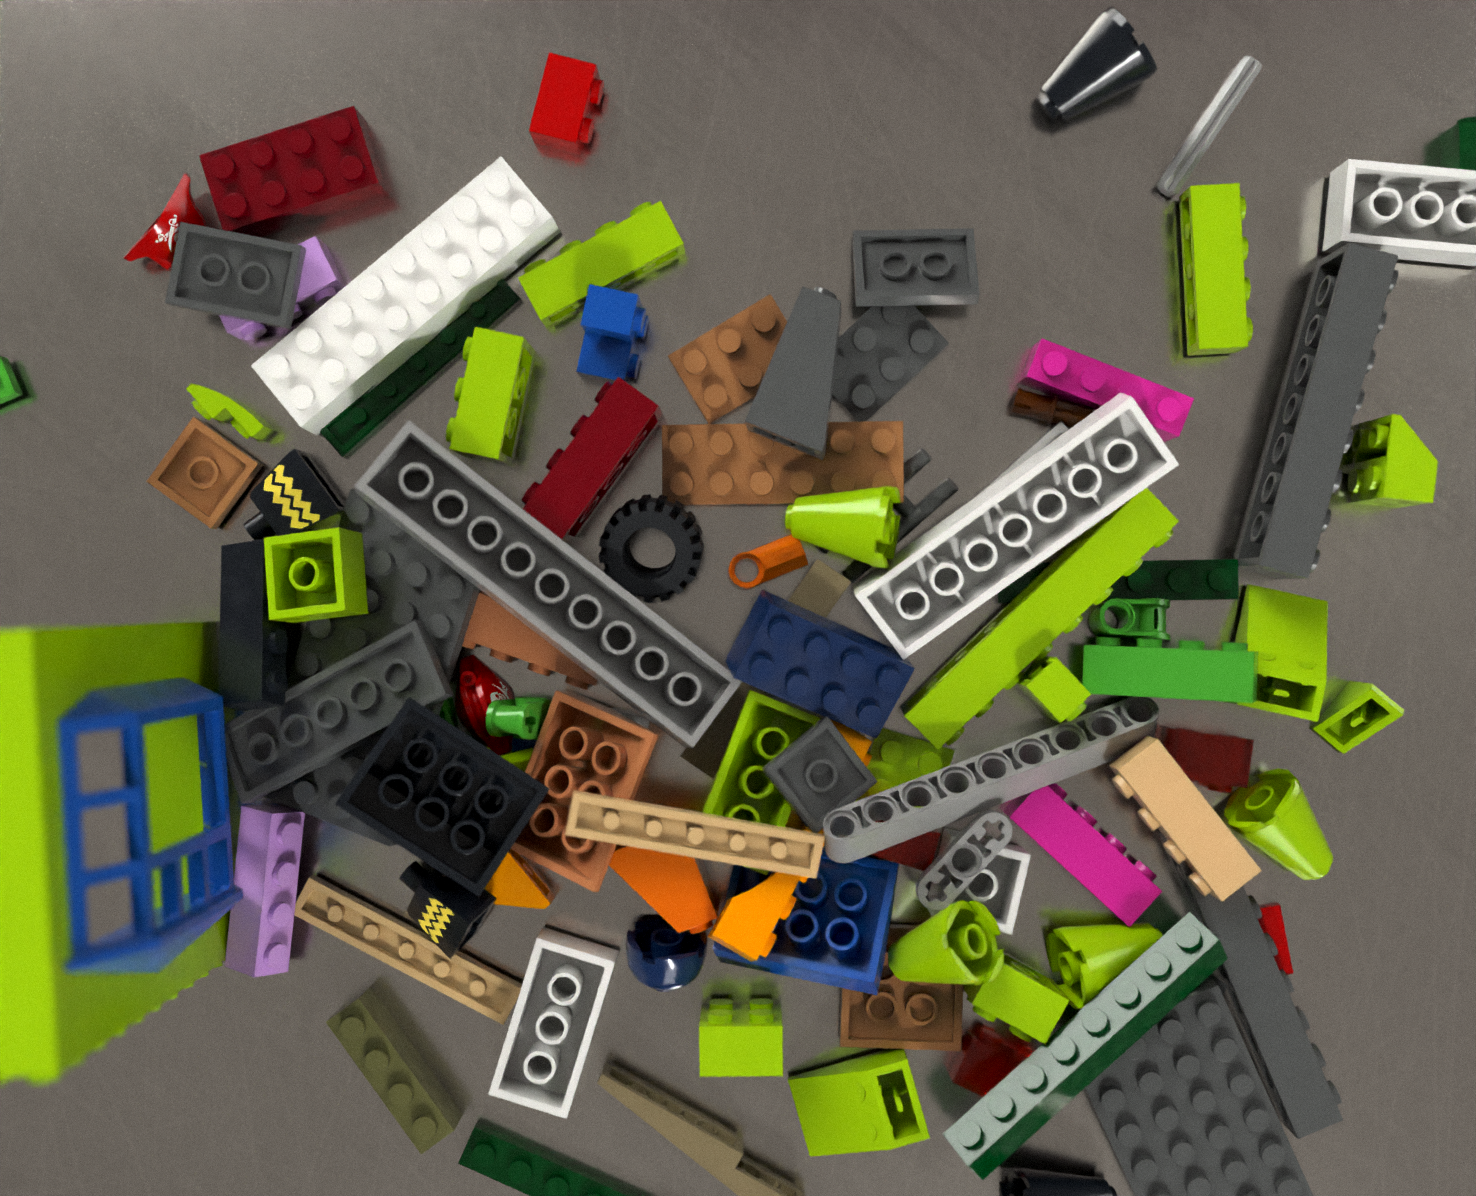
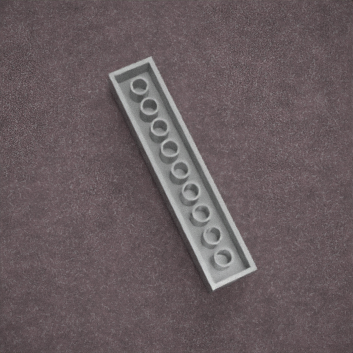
[354,421,742,748]

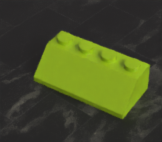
[702,690,821,875]

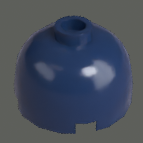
[626,915,707,992]

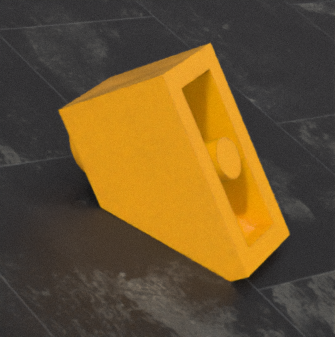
[484,849,556,909]

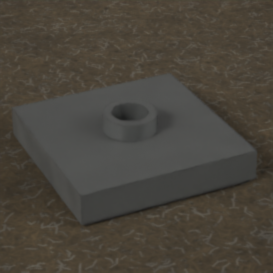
[761,717,878,833]

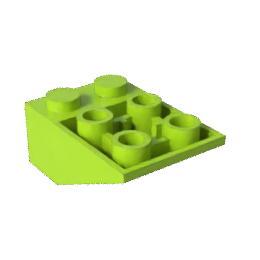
[1223,584,1328,722]
[788,1049,930,1157]

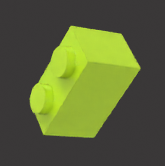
[1016,656,1091,723]

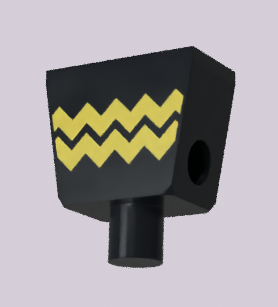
[243,448,346,540]
[399,861,497,959]

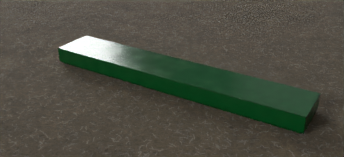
[320,279,522,458]

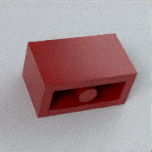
[529,52,604,155]

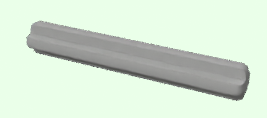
[1157,55,1262,198]

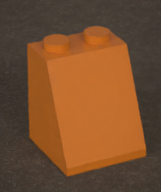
[609,844,719,934]

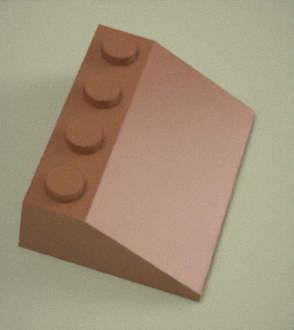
[511,690,658,892]

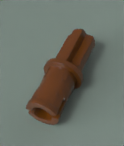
[1012,388,1095,427]

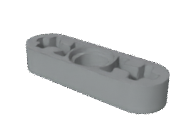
[915,809,1012,910]

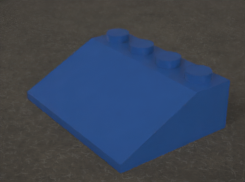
[713,849,899,995]

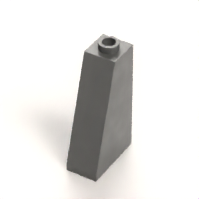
[745,286,841,460]

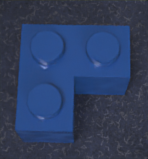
[576,284,649,384]

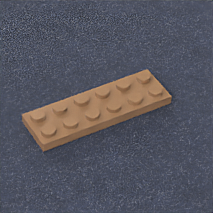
[662,421,904,506]

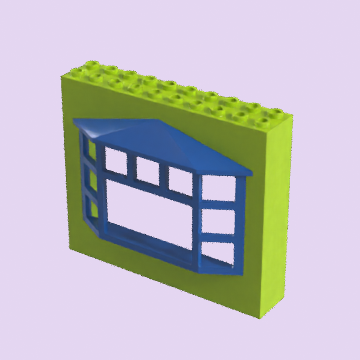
[0,621,243,1084]

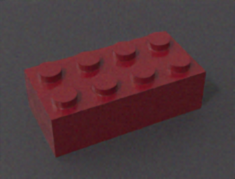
[199,105,390,237]
[521,376,663,544]

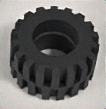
[598,494,703,603]

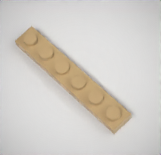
[565,790,825,878]
[294,875,522,1025]

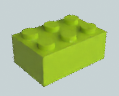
[446,327,535,467]

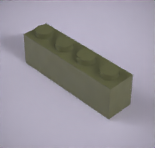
[326,986,463,1155]

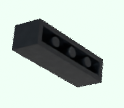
[218,539,288,711]

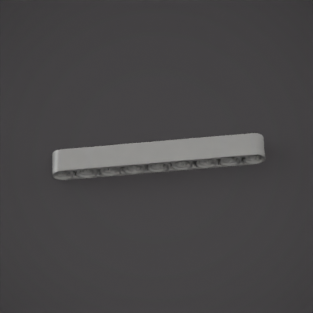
[823,696,1159,864]

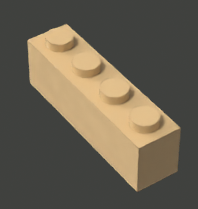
[1109,736,1262,902]

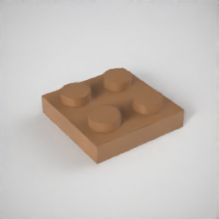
[146,417,263,529]

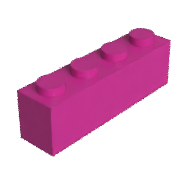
[1018,338,1194,441]
[1003,783,1163,927]

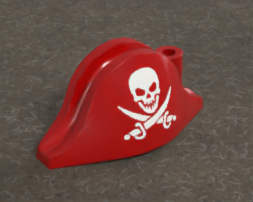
[124,172,207,270]
[455,654,514,755]

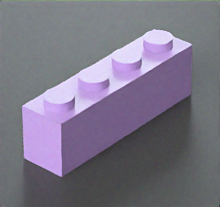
[225,804,305,977]

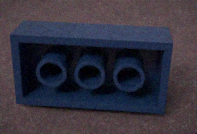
[725,590,915,739]

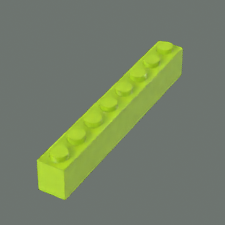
[901,488,1179,750]

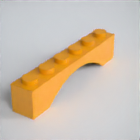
[708,719,873,961]

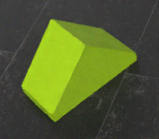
[1313,681,1405,754]

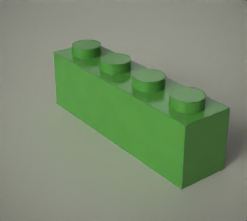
[1082,637,1258,703]

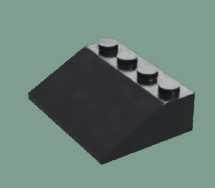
[335,697,550,896]

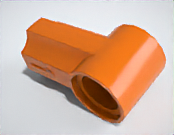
[727,534,808,590]

